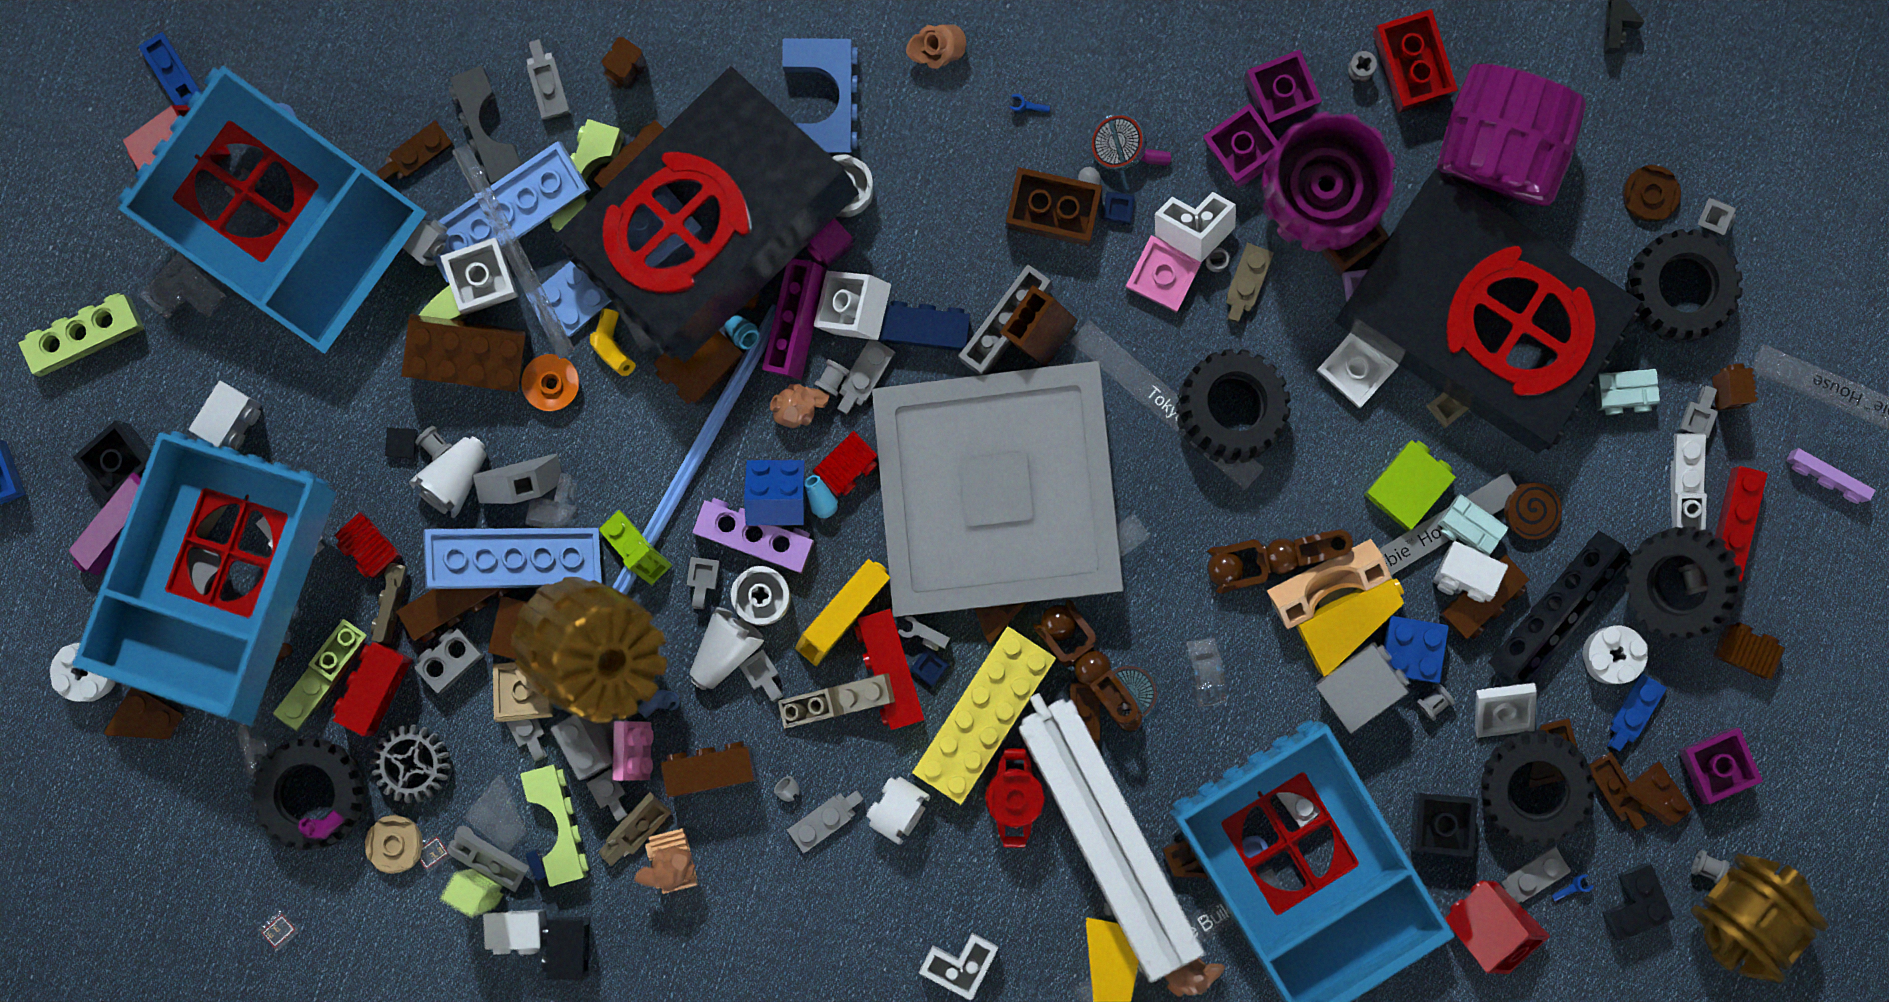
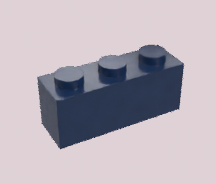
[880,301,970,351]

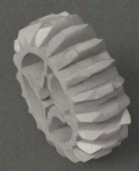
[371,725,451,803]

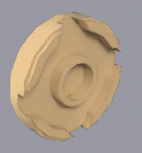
[365,815,423,874]

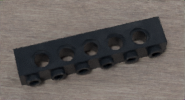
[1488,530,1632,686]

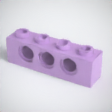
[692,498,814,574]

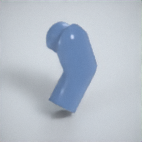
[638,690,680,719]

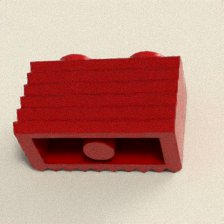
[813,431,878,497]
[334,512,402,579]

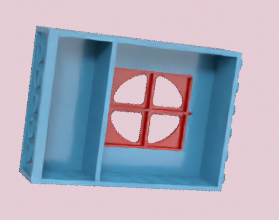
[117,66,427,354]
[72,431,337,726]
[1169,720,1455,1002]

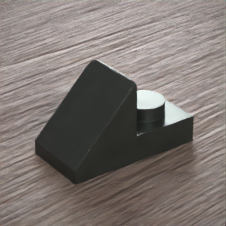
[1603,0,1645,55]

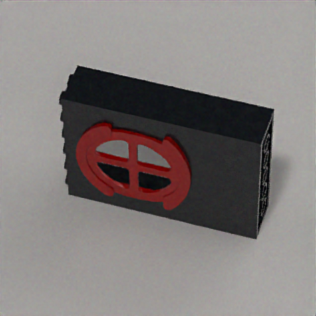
[555,66,859,364]
[1334,169,1641,454]

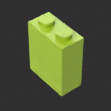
[1364,440,1456,532]

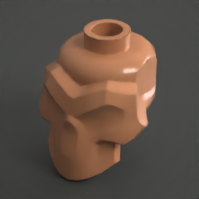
[906,24,967,69]
[770,384,830,429]
[634,846,696,892]
[1164,958,1226,997]

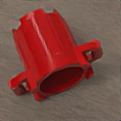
[985,748,1045,848]

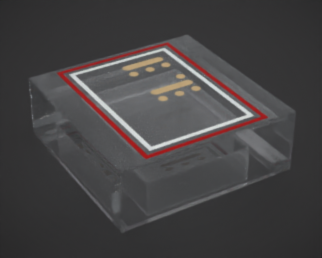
[418,832,452,873]
[258,910,301,952]

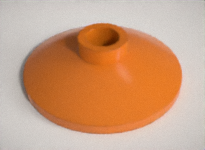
[521,354,579,411]

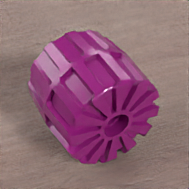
[1437,63,1586,207]
[1261,112,1396,252]

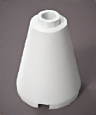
[409,436,487,518]
[690,607,764,690]

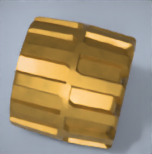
[511,576,667,723]

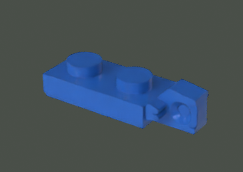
[1607,673,1667,752]

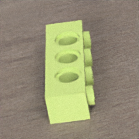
[18,293,145,377]
[440,868,503,917]

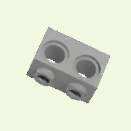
[414,629,485,694]

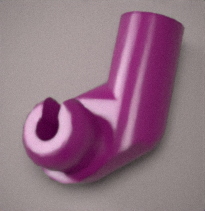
[1135,139,1171,166]
[298,810,345,839]

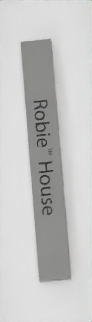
[1318,472,1516,607]

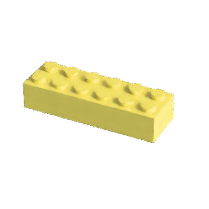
[912,626,1056,805]

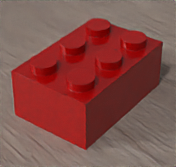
[1373,9,1458,114]
[332,641,413,736]

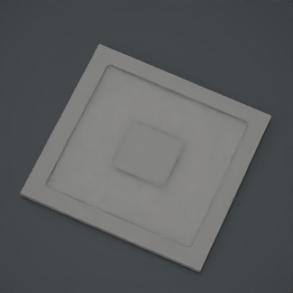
[872,361,1124,617]

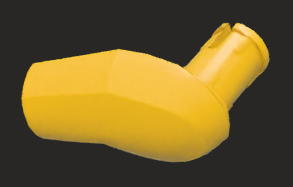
[590,308,636,376]

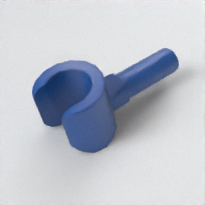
[1009,94,1050,114]
[1551,874,1594,901]

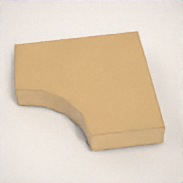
[493,662,553,722]

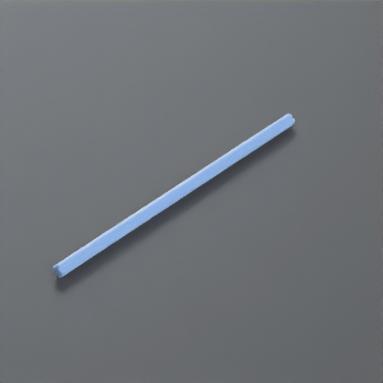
[553,304,777,710]

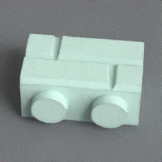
[1593,369,1660,415]
[1438,494,1508,556]

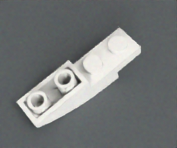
[1671,434,1707,530]

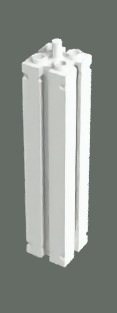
[1019,693,1204,983]

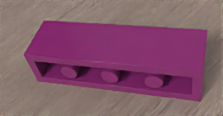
[762,258,828,380]

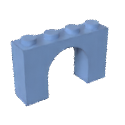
[782,38,858,157]

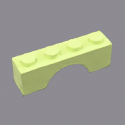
[550,119,625,233]
[520,764,589,887]

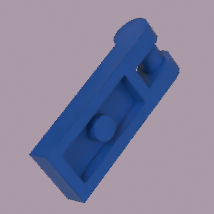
[138,31,203,105]

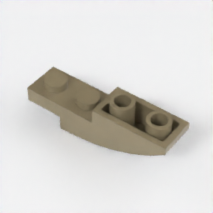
[778,673,895,729]

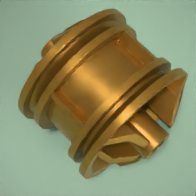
[1691,853,1829,983]

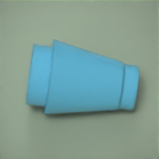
[724,314,759,349]
[804,475,838,518]

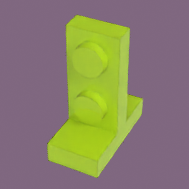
[599,510,672,585]

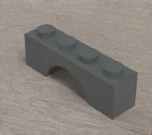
[448,65,522,185]

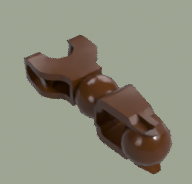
[1206,529,1353,594]
[1033,599,1143,732]

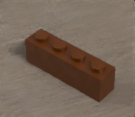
[396,588,514,643]

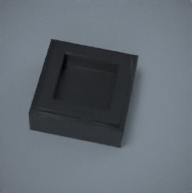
[385,427,417,459]

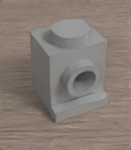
[1697,198,1737,235]
[402,219,449,266]

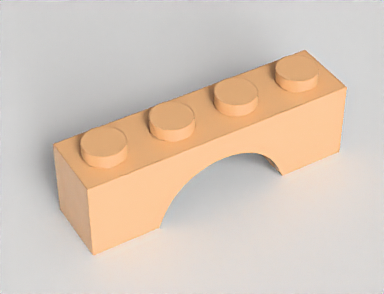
[1267,539,1392,630]

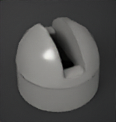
[1077,167,1100,185]
[1205,247,1229,272]
[774,776,800,802]

